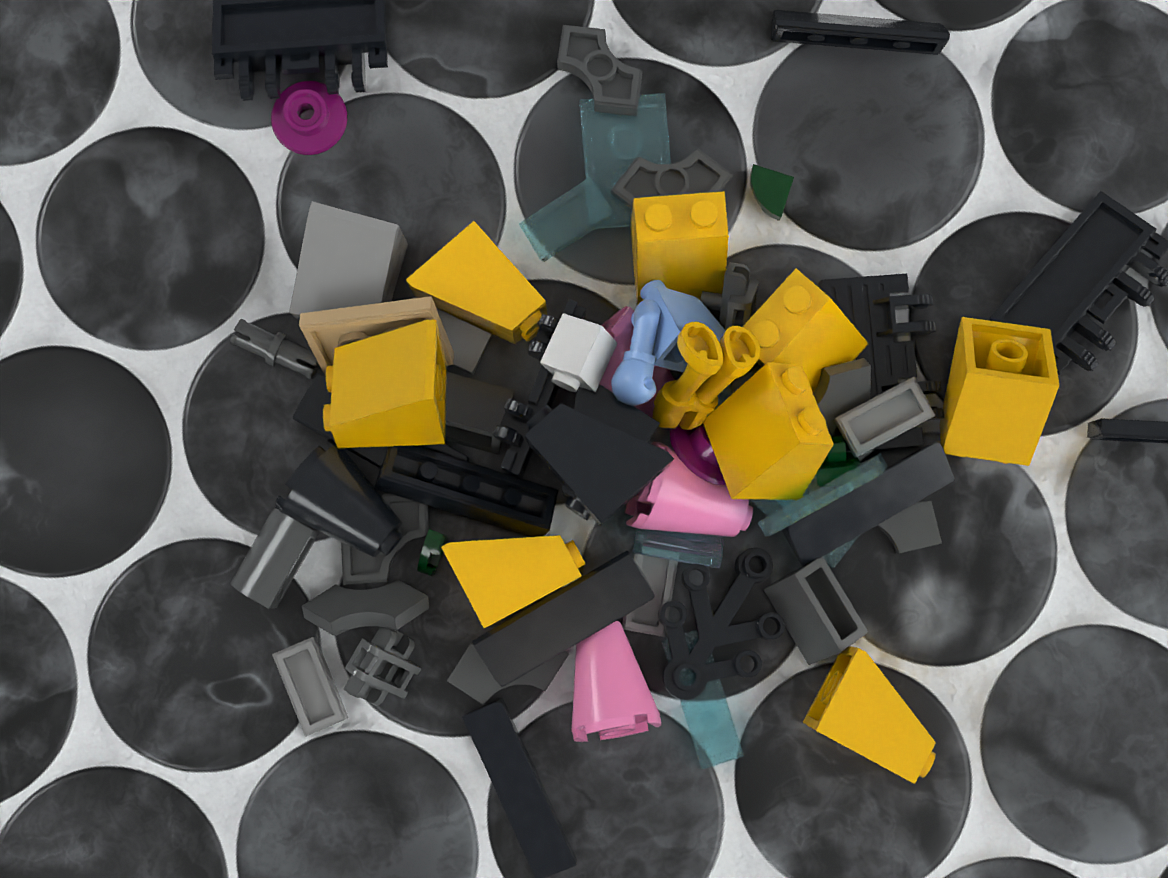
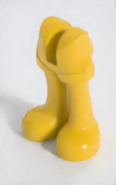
[652,322,761,430]

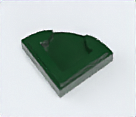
[750,164,794,221]
[417,529,448,577]

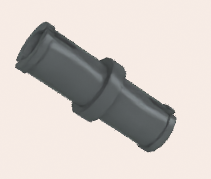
[230,319,318,379]

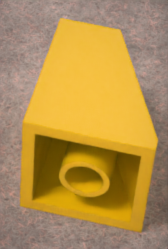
[630,191,729,305]
[406,221,547,344]
[743,268,869,392]
[939,317,1059,466]
[323,319,447,448]
[703,362,834,500]
[441,535,586,628]
[803,646,936,784]

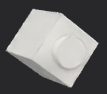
[540,314,618,392]

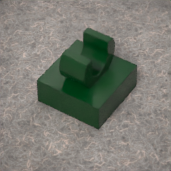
[815,435,862,486]

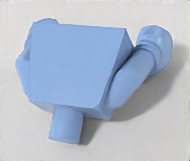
[611,280,732,416]

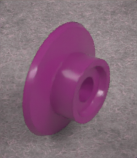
[271,80,347,155]
[670,423,726,485]

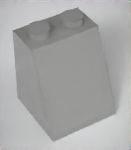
[289,201,408,320]

